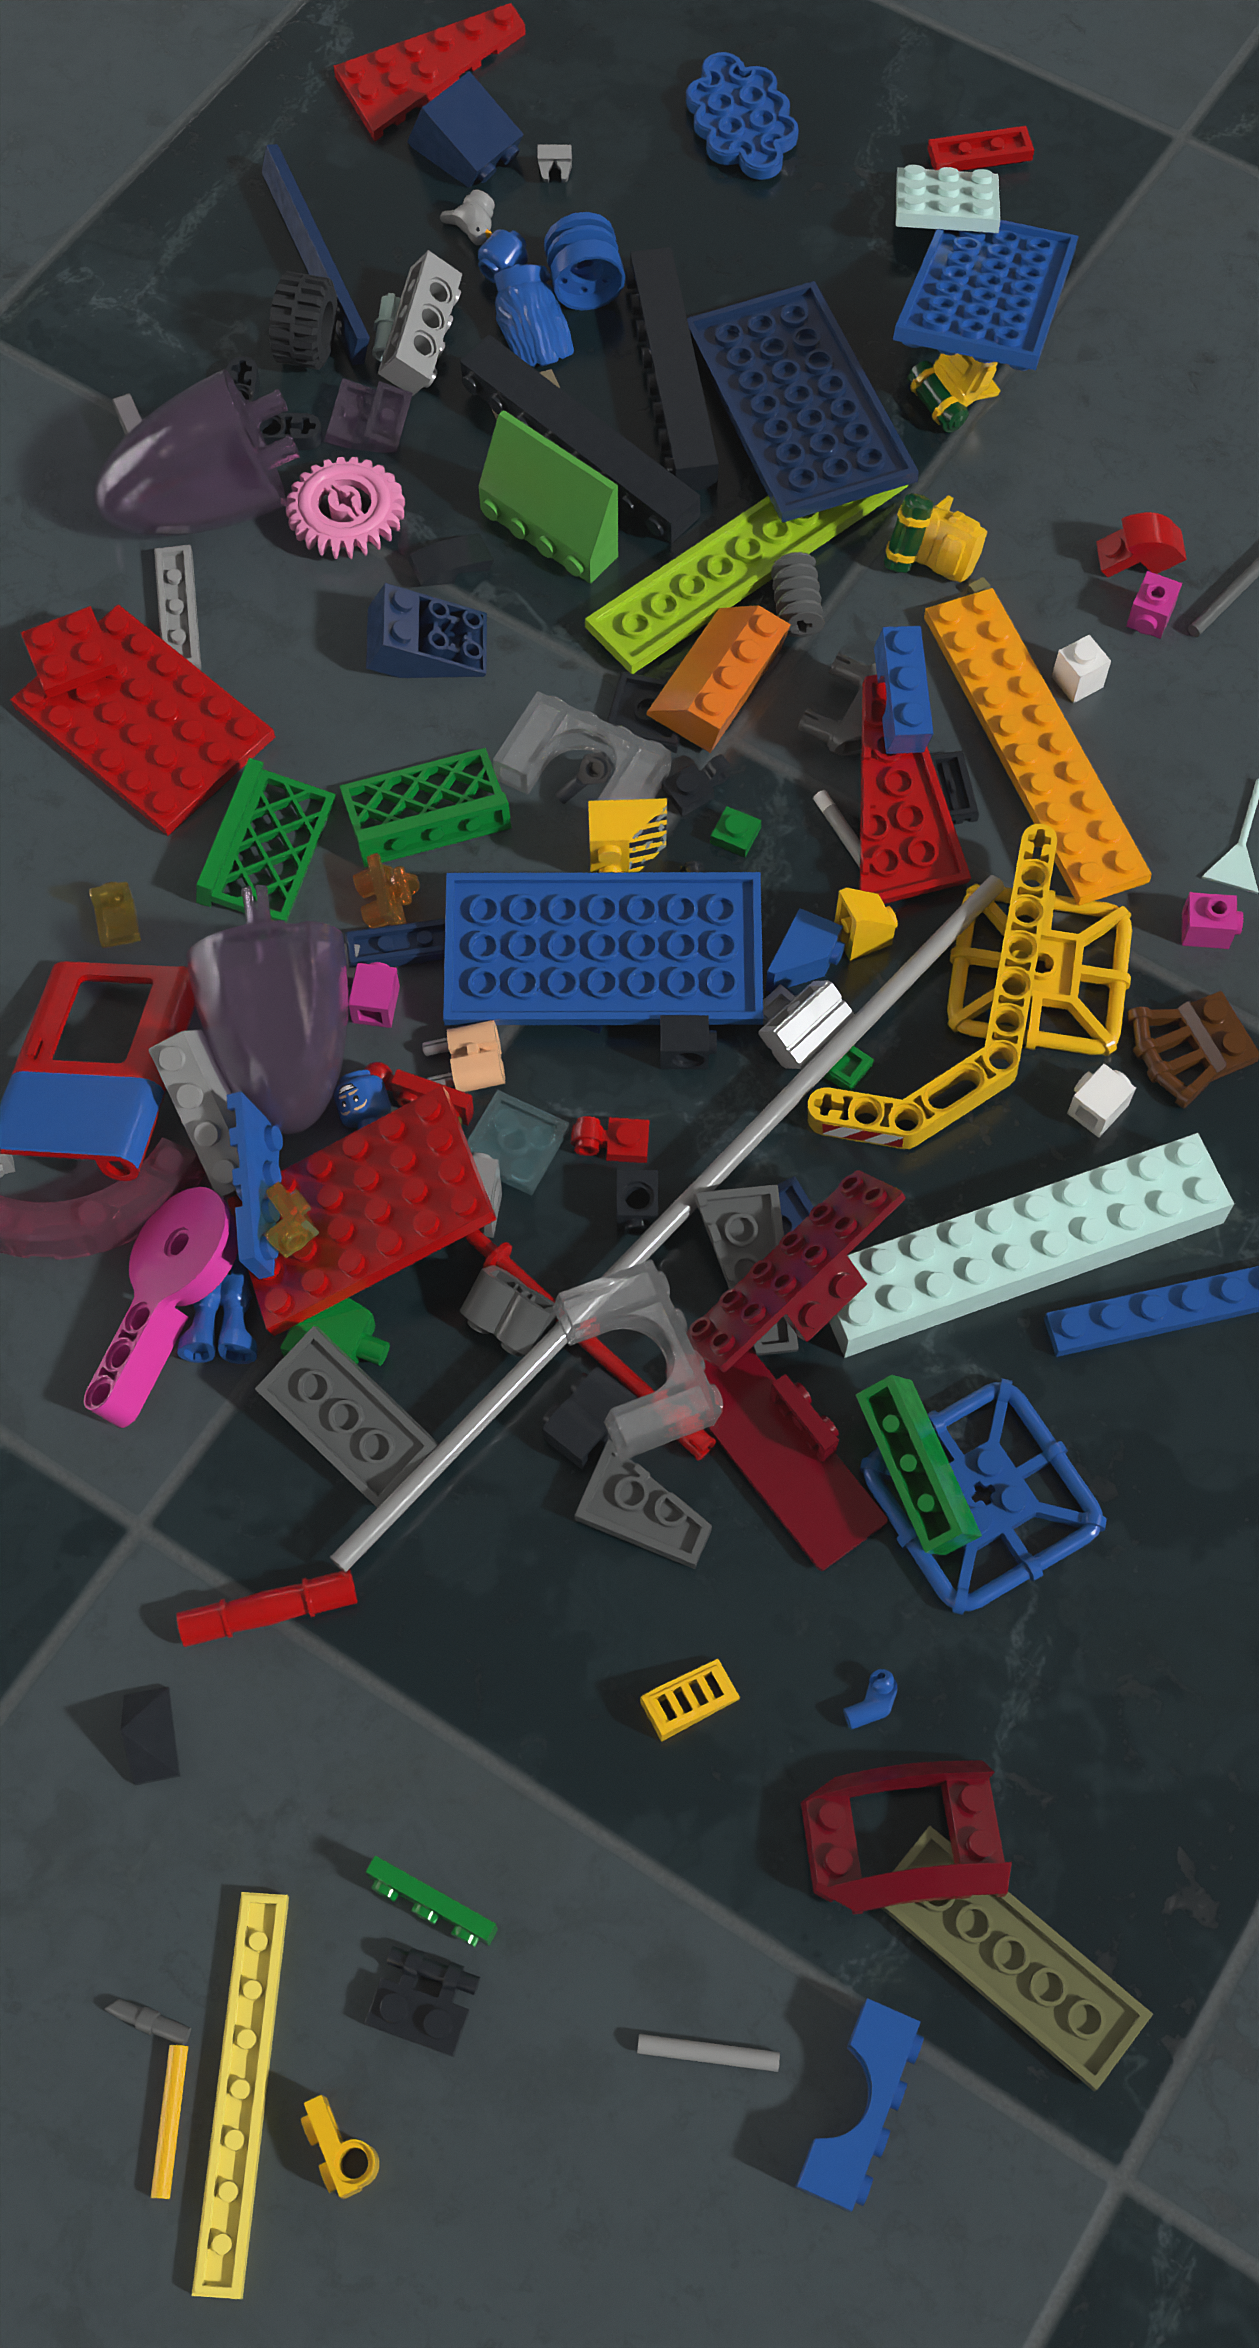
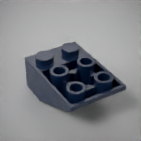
[366,583,487,678]

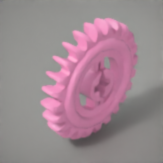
[286,457,405,559]

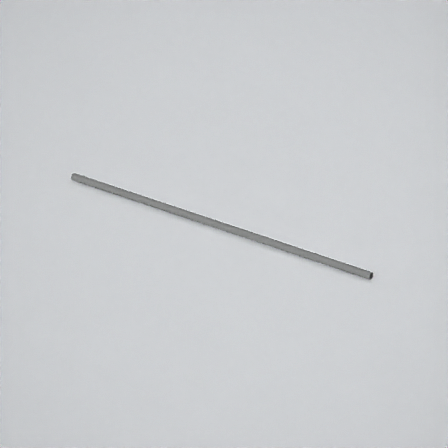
[330,875,1004,1573]

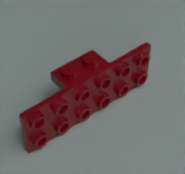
[680,1170,906,1372]
[666,1348,888,1571]

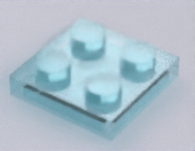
[467,1090,569,1195]

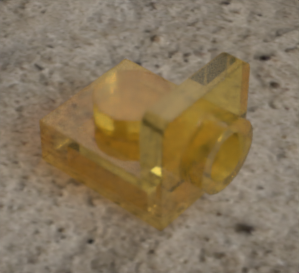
[89,882,141,948]

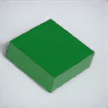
[824,1046,874,1091]

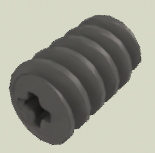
[771,552,825,638]

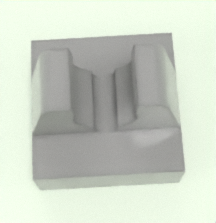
[538,145,572,183]

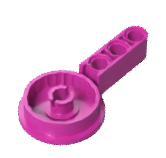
[84,1187,238,1428]

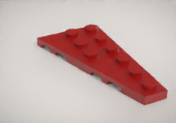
[334,3,526,141]
[859,674,971,904]

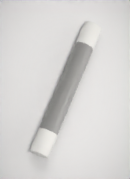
[813,790,860,867]

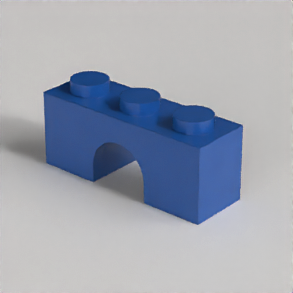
[874,626,934,754]

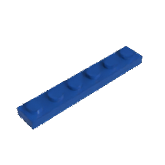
[1044,1266,1259,1357]

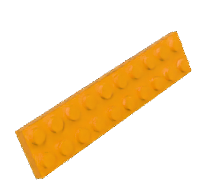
[924,588,1152,906]

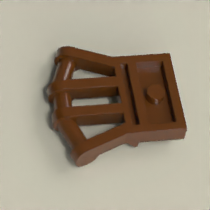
[1127,991,1259,1109]

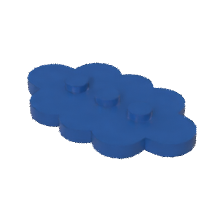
[686,52,799,180]

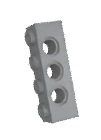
[378,250,462,396]

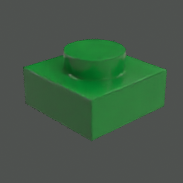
[710,806,761,858]

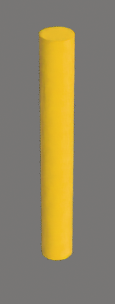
[150,2045,188,2199]

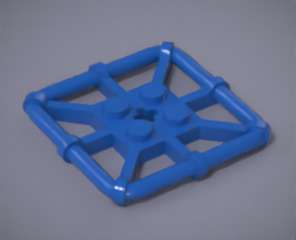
[860,1378,1107,1615]

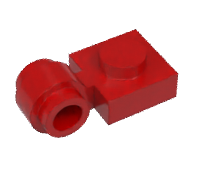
[571,1116,649,1163]

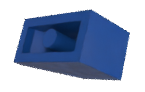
[766,909,846,992]

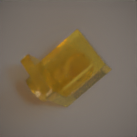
[265,1181,320,1258]

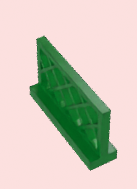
[340,748,512,868]
[196,758,336,926]

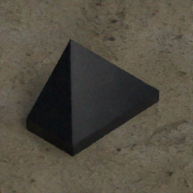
[121,1687,180,1785]

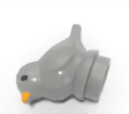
[440,190,495,245]

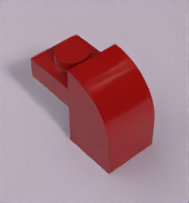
[1096,512,1187,577]

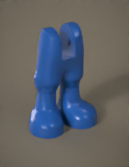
[177,1254,258,1364]

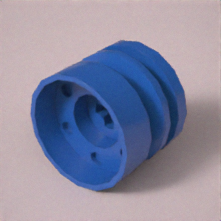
[544,212,625,311]

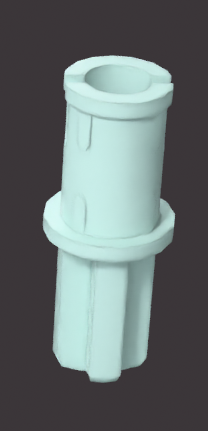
[372,293,401,361]

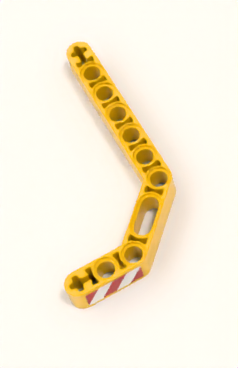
[808,824,1057,1149]

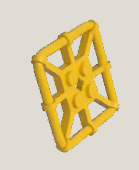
[947,884,1132,1056]

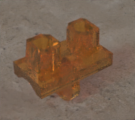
[353,853,420,928]

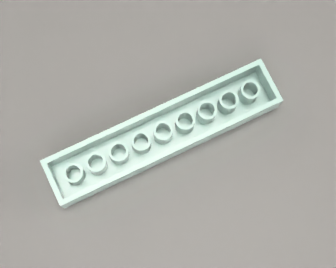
[829,1133,1234,1358]

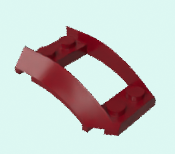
[801,1760,1012,1914]

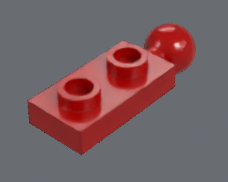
[363,1062,474,1126]

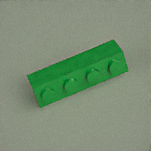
[855,1375,982,1555]

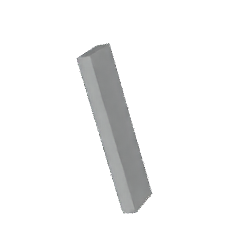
[154,545,201,670]

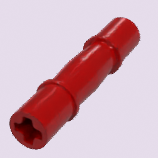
[176,1569,358,1647]

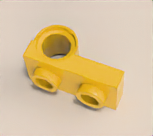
[301,2094,379,2199]

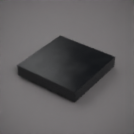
[604,672,681,753]

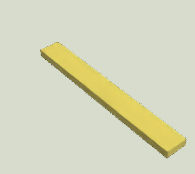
[192,1892,289,2299]

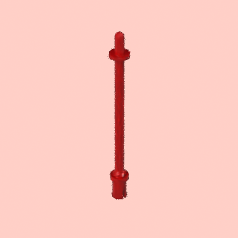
[465,1229,716,1461]

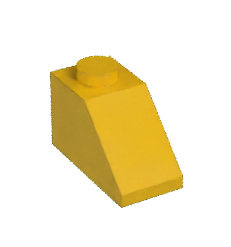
[834,888,898,961]

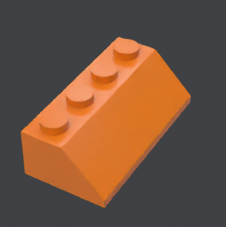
[646,605,791,753]

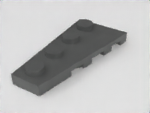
[694,1185,798,1356]

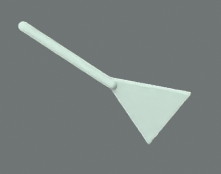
[1202,778,1259,894]

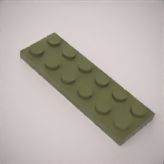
[882,1826,1153,2091]

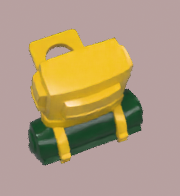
[906,353,1000,433]
[883,493,987,583]

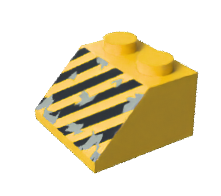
[588,798,667,873]

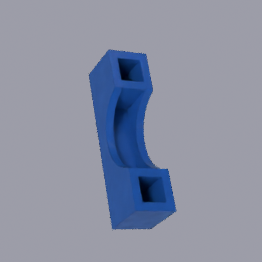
[795,1998,924,2213]

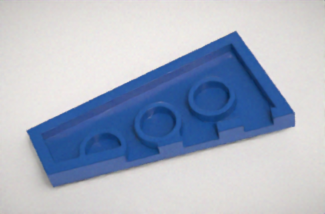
[226,1091,283,1279]

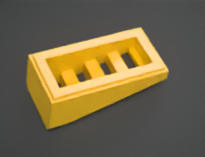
[640,1659,740,1742]

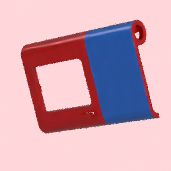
[0,961,202,1181]

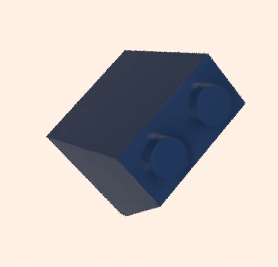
[407,71,524,188]

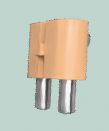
[422,1020,505,1092]

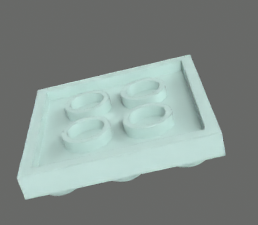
[896,165,1000,233]

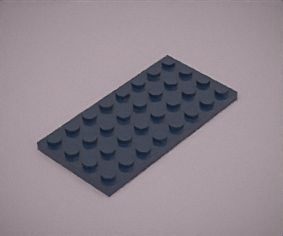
[687,281,919,523]

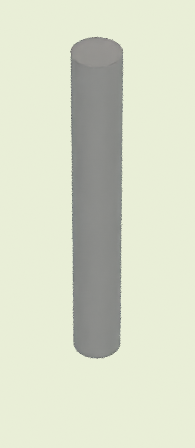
[637,2034,780,2072]

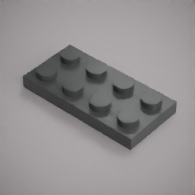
[255,1326,439,1508]

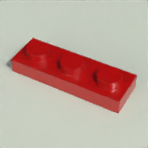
[927,126,1034,171]

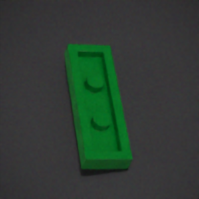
[366,1855,498,1948]

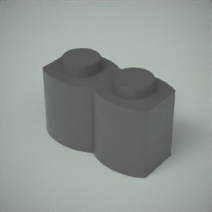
[460,1265,561,1357]

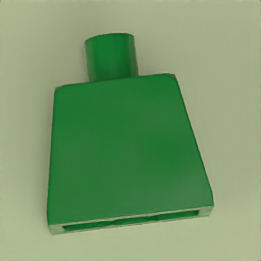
[281,1297,390,1366]

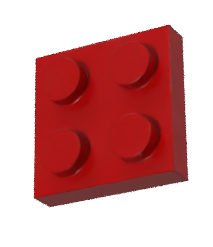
[20,606,118,699]

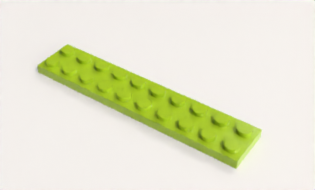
[585,485,908,674]

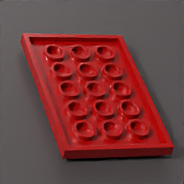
[10,604,276,836]
[227,1085,497,1336]

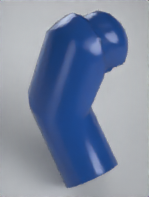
[843,1669,897,1730]

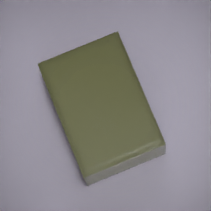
[967,577,991,594]

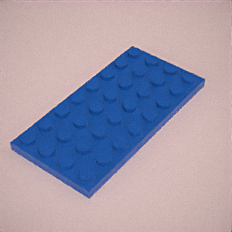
[893,220,1079,371]
[443,872,763,1025]

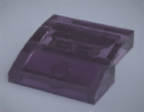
[324,378,413,453]

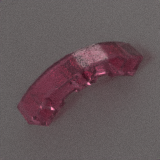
[0,1137,206,1260]

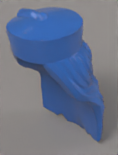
[494,264,574,367]

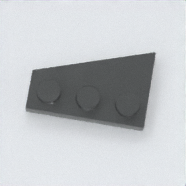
[575,1439,712,1569]

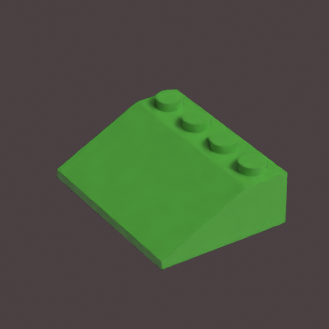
[479,410,618,584]

